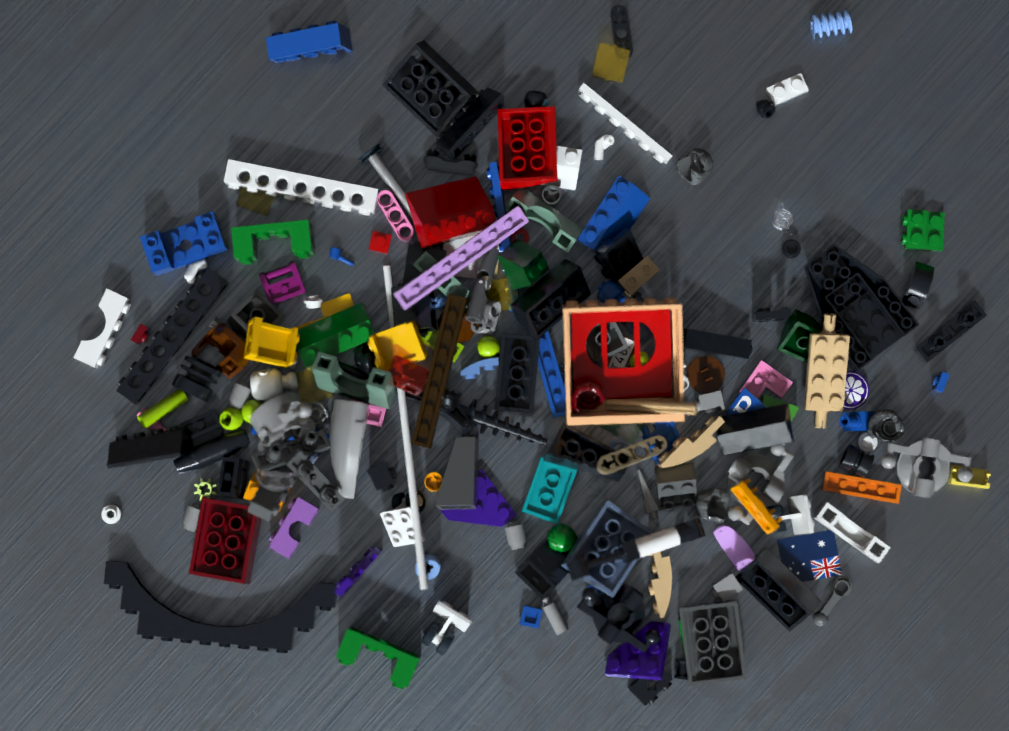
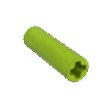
[137,389,188,429]

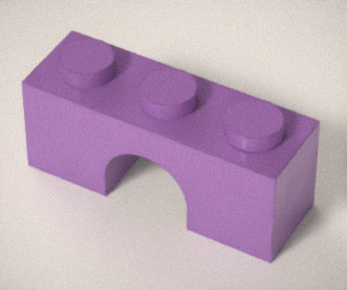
[268,497,320,559]

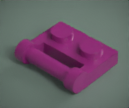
[259,260,306,305]

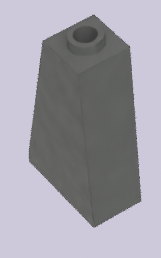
[436,434,479,510]

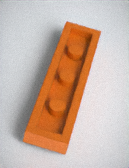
[822,471,902,504]

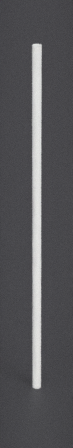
[383,265,428,590]

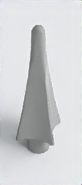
[637,469,659,520]

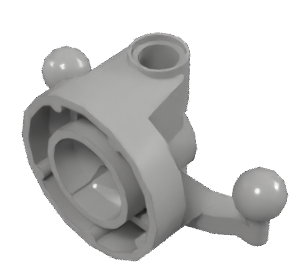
[250,392,316,452]
[881,438,973,498]
[727,444,794,525]

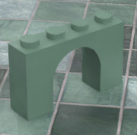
[312,352,396,409]

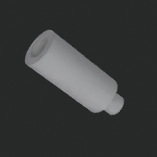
[542,596,569,635]

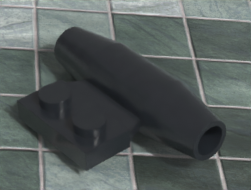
[173,409,250,474]

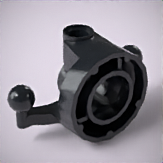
[577,582,660,653]

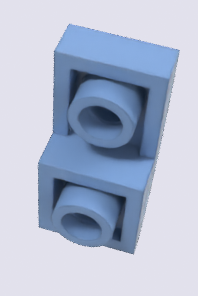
[461,357,499,379]

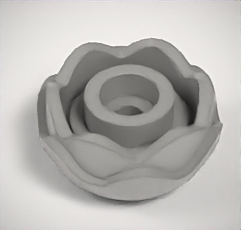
[309,402,328,426]

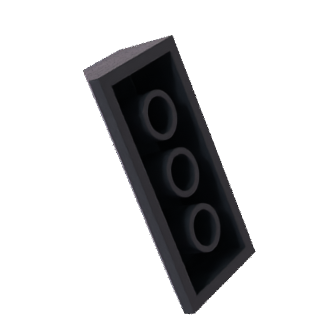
[510,259,591,340]
[107,425,192,469]
[735,547,821,632]

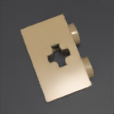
[617,256,660,297]

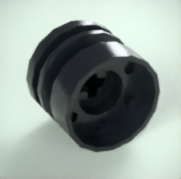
[171,355,222,402]

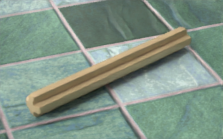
[606,399,698,415]

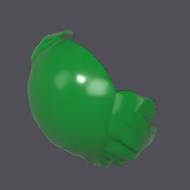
[547,524,577,552]

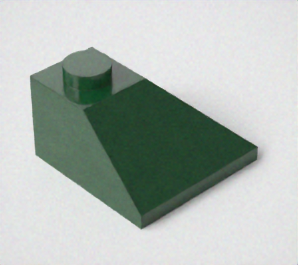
[777,309,823,363]

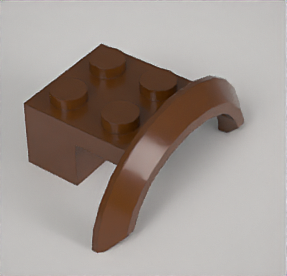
[191,323,249,379]

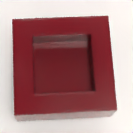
[130,324,150,345]

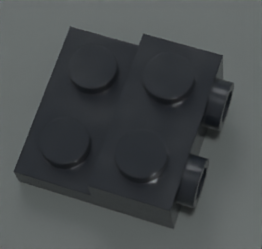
[594,228,644,282]
[403,241,447,289]

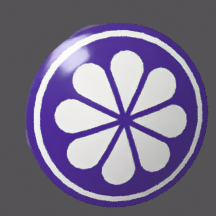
[844,371,869,410]

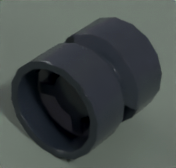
[839,444,874,478]

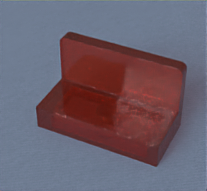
[387,355,429,396]

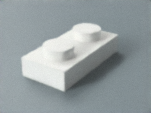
[765,73,809,106]

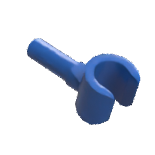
[329,247,354,266]

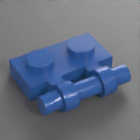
[640,421,680,464]

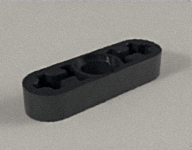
[610,5,633,61]

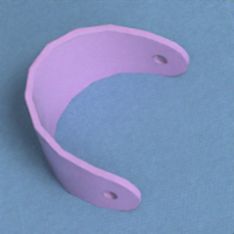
[713,525,756,571]

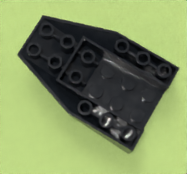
[803,244,919,372]

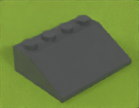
[679,600,747,686]

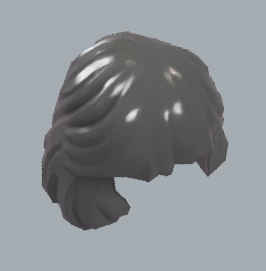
[675,148,713,185]
[868,409,905,443]
[695,488,730,524]

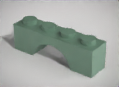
[505,188,584,253]

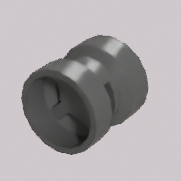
[542,185,561,206]

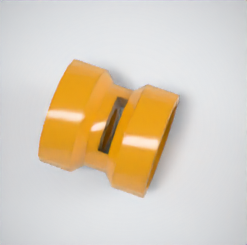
[424,472,443,491]

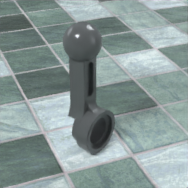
[813,576,852,626]

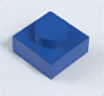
[932,371,950,393]
[520,605,542,629]

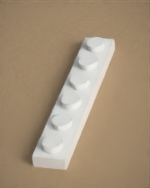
[579,83,673,164]

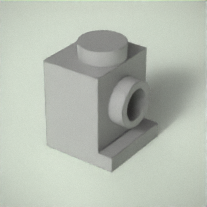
[695,390,725,414]

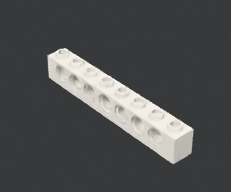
[224,159,379,216]

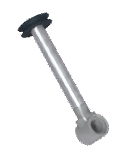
[358,143,415,228]

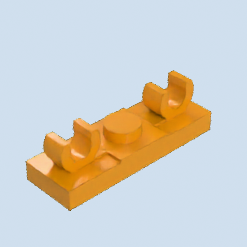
[731,479,782,534]

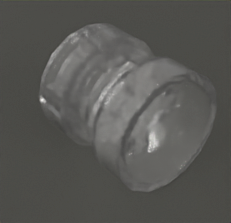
[772,209,793,230]

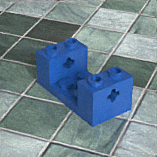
[140,211,229,276]

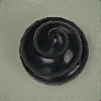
[756,99,776,118]

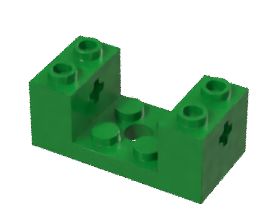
[231,220,315,265]
[336,626,421,689]

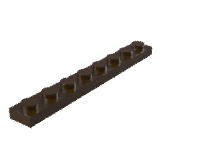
[411,294,468,449]

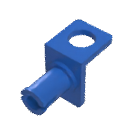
[839,411,876,431]

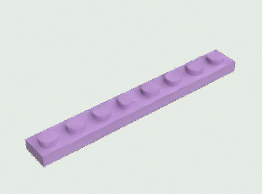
[393,206,529,310]

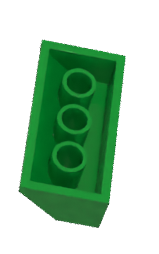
[296,302,375,368]

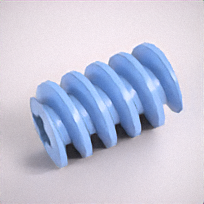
[811,9,852,39]
[415,554,441,580]

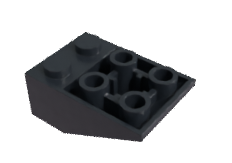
[515,539,570,600]

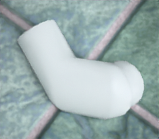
[594,134,614,160]
[184,258,208,284]

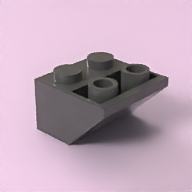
[654,463,697,511]

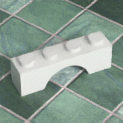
[74,288,131,368]
[813,502,891,563]

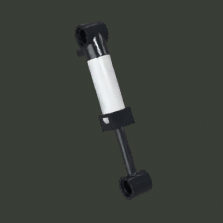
[566,518,706,581]

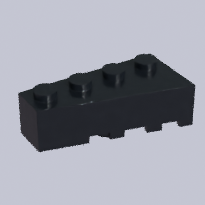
[543,422,628,482]

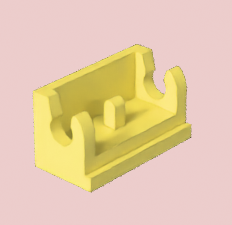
[947,465,991,489]

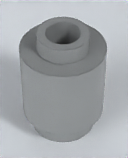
[228,381,252,410]
[182,503,201,532]
[505,521,527,550]

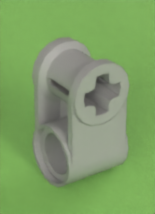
[471,299,501,336]

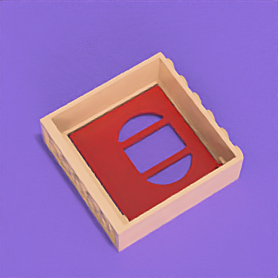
[562,297,684,425]

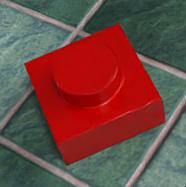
[369,231,392,254]

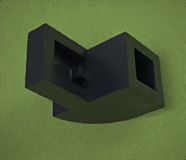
[901,261,934,309]

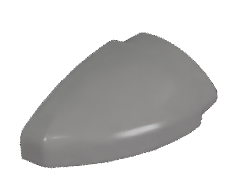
[330,399,370,499]

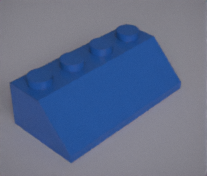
[577,175,650,254]

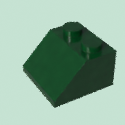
[497,239,549,290]

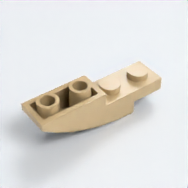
[657,415,725,468]
[648,552,672,618]

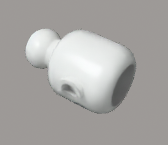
[250,368,298,402]

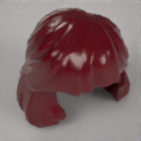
[571,380,605,413]

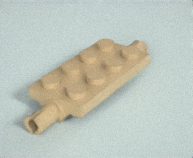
[804,313,850,428]

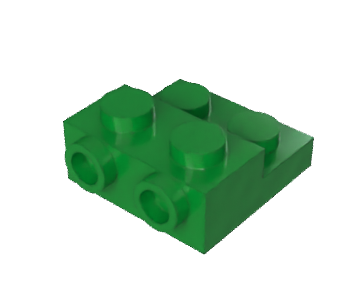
[901,210,945,251]

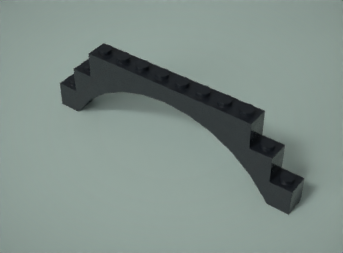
[104,560,337,653]

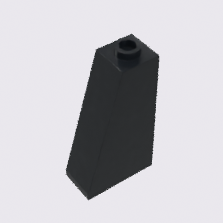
[671,329,753,359]

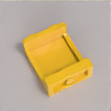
[244,317,300,368]
[368,319,428,371]

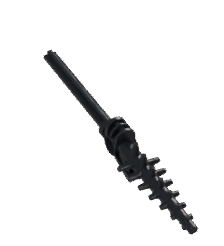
[338,361,548,447]

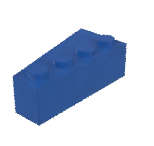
[266,21,353,63]

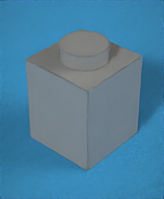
[711,572,743,602]

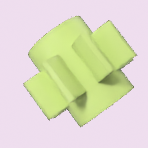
[194,478,218,501]

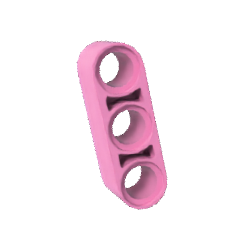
[377,190,414,242]

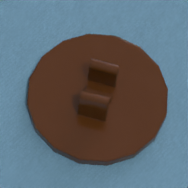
[687,356,725,394]

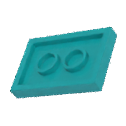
[522,457,577,524]

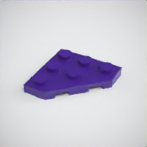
[441,470,517,527]
[335,546,382,597]
[605,622,671,680]

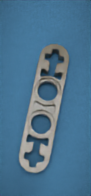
[596,435,667,475]

